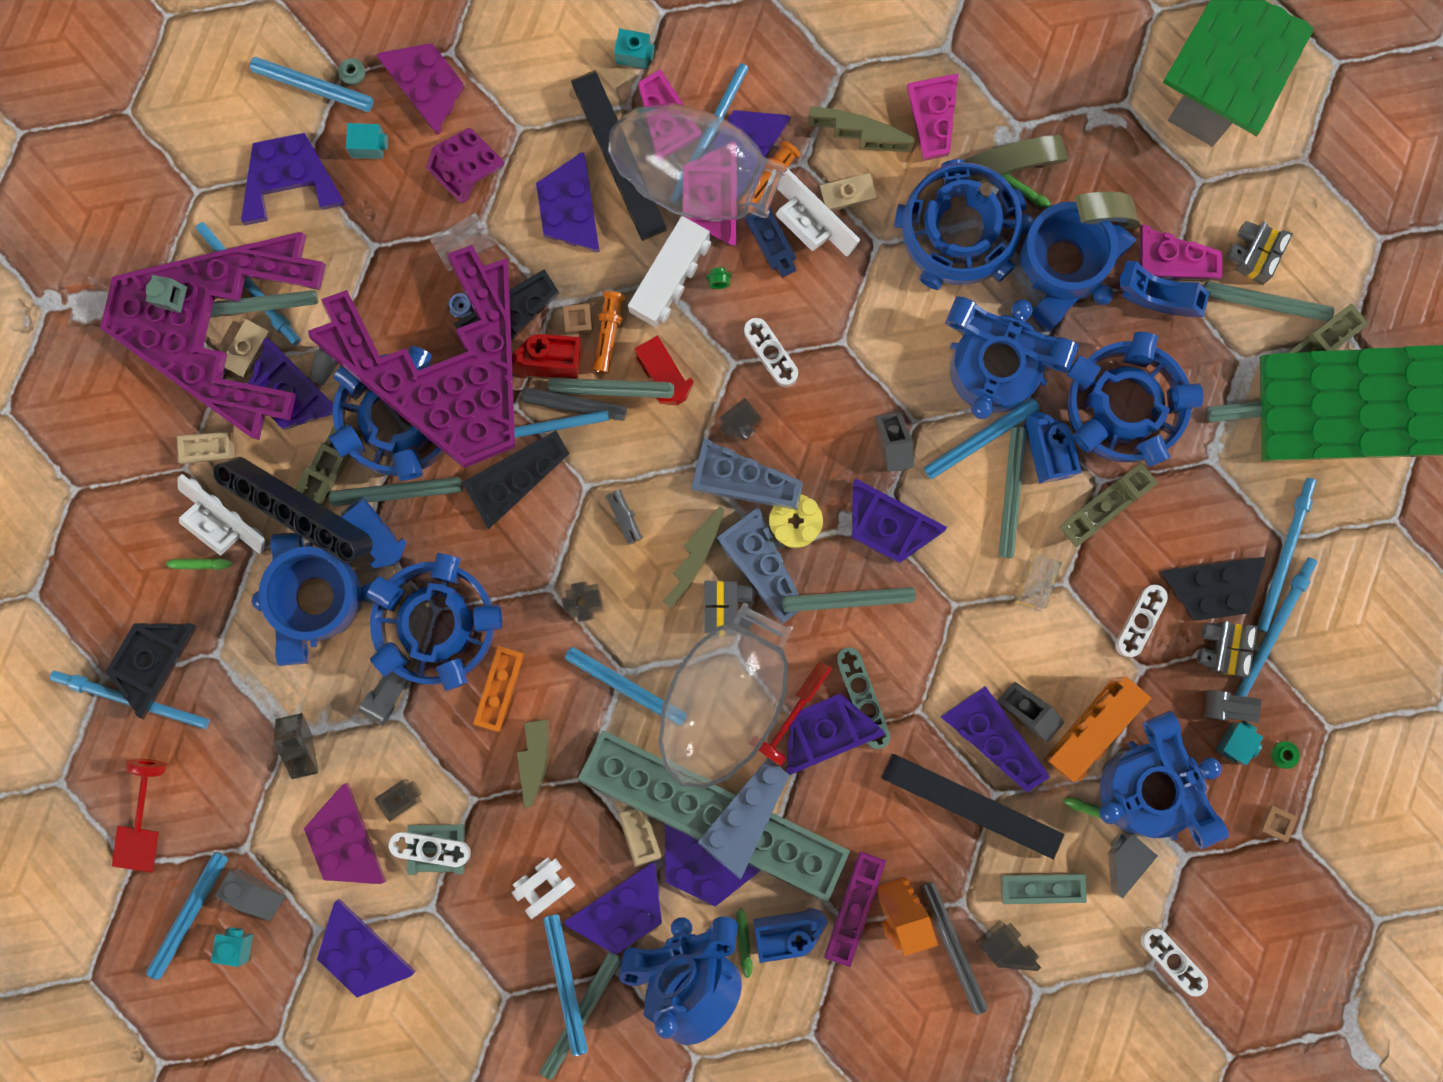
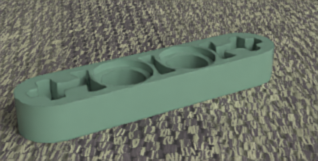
[836,647,890,749]

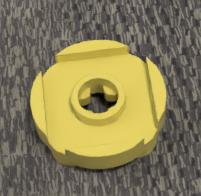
[769,495,823,549]

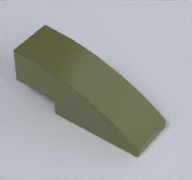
[517,720,550,808]

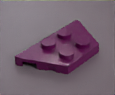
[376,43,465,135]
[304,783,386,884]

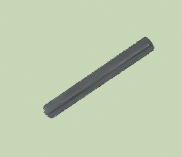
[920,881,988,1015]

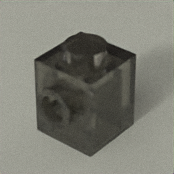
[719,398,762,442]
[375,779,422,822]

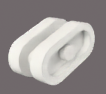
[511,858,575,919]

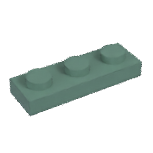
[1001,873,1087,904]

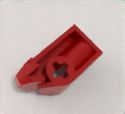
[512,334,582,379]
[635,335,694,406]

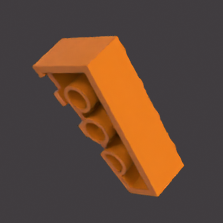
[876,877,938,956]

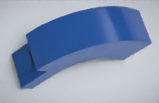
[1120,261,1210,318]

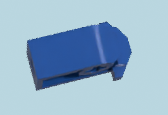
[1024,411,1082,484]
[341,496,406,568]
[753,908,827,963]

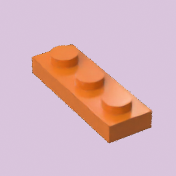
[473,646,525,732]

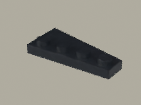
[454,269,559,341]
[462,431,569,529]

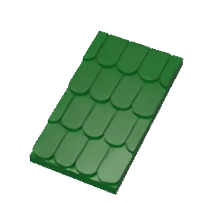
[1162,0,1314,147]
[1259,345,1443,462]

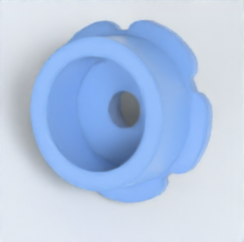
[448,293,473,318]

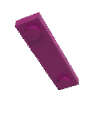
[823,851,886,967]

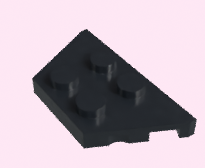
[1159,557,1265,621]
[106,623,197,720]

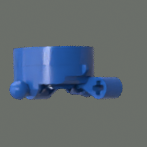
[1020,201,1137,332]
[945,296,1079,419]
[251,532,374,666]
[1099,711,1229,850]
[619,917,742,1045]

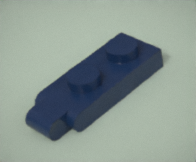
[745,205,797,278]

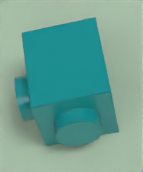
[614,28,655,69]
[346,123,388,159]
[1215,721,1263,765]
[211,927,253,967]

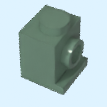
[146,275,187,313]

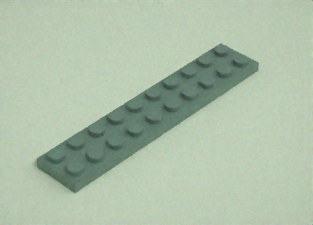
[578,730,850,903]

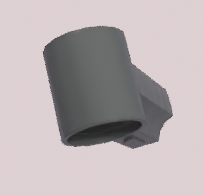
[358,671,409,726]
[1203,690,1261,723]

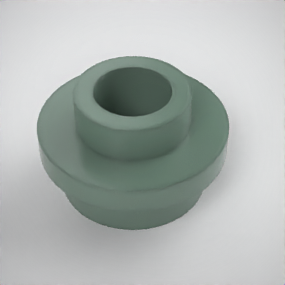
[339,58,365,85]

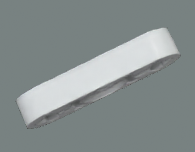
[744,318,798,387]
[1115,585,1168,657]
[389,832,471,867]
[1140,927,1208,996]

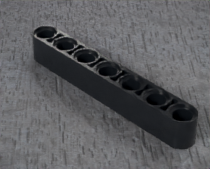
[571,70,667,241]
[213,456,373,563]
[881,753,1065,860]

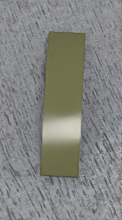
[964,135,1068,184]
[1075,192,1141,229]
[1059,462,1158,547]

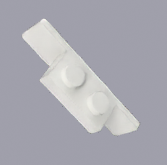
[774,168,860,256]
[177,474,265,556]

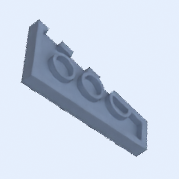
[692,438,803,510]
[716,506,799,625]
[698,758,789,879]

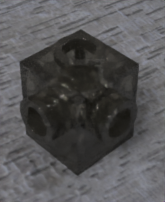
[562,582,605,622]

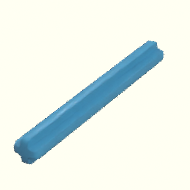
[249,57,374,112]
[924,398,1040,479]
[565,647,686,726]
[146,852,228,980]
[543,914,588,1056]

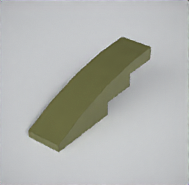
[808,106,914,153]
[1287,303,1369,353]
[296,422,362,505]
[663,506,724,610]

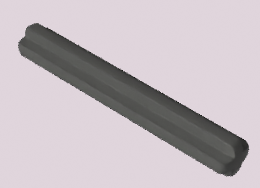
[522,387,627,421]

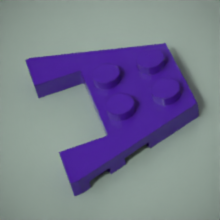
[241,133,345,226]

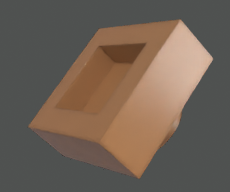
[563,304,592,335]
[1259,805,1298,843]

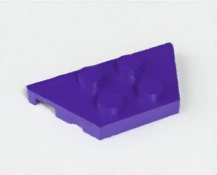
[706,110,791,202]
[536,152,600,253]
[248,337,333,430]
[852,478,947,563]
[787,693,886,775]
[665,824,760,907]
[564,861,662,955]
[317,899,416,997]

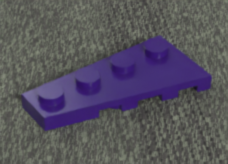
[940,686,1050,792]

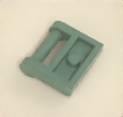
[407,824,465,875]

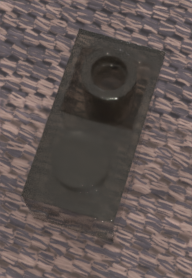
[273,713,319,779]
[975,920,1041,971]

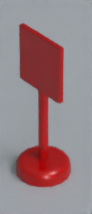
[750,662,832,766]
[112,759,167,873]

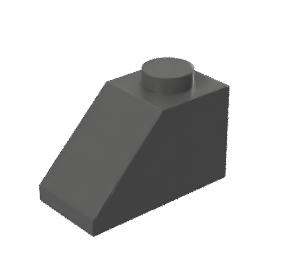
[875,411,914,472]
[997,682,1064,743]
[1108,832,1158,899]
[215,868,286,921]

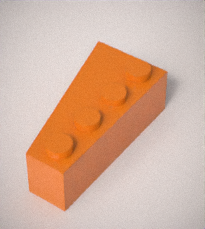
[1044,676,1152,783]

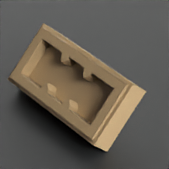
[819,173,877,211]
[224,319,271,379]
[177,432,234,464]
[618,808,661,867]

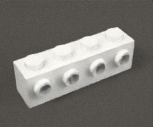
[628,216,712,328]

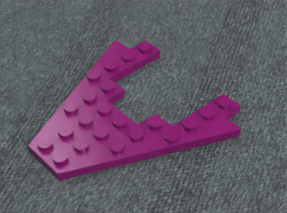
[100,232,326,440]
[308,245,515,468]

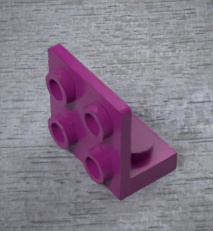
[426,128,505,204]

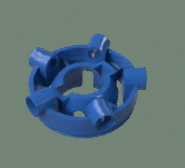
[894,159,1027,290]
[1067,331,1203,467]
[329,346,444,481]
[366,553,502,691]

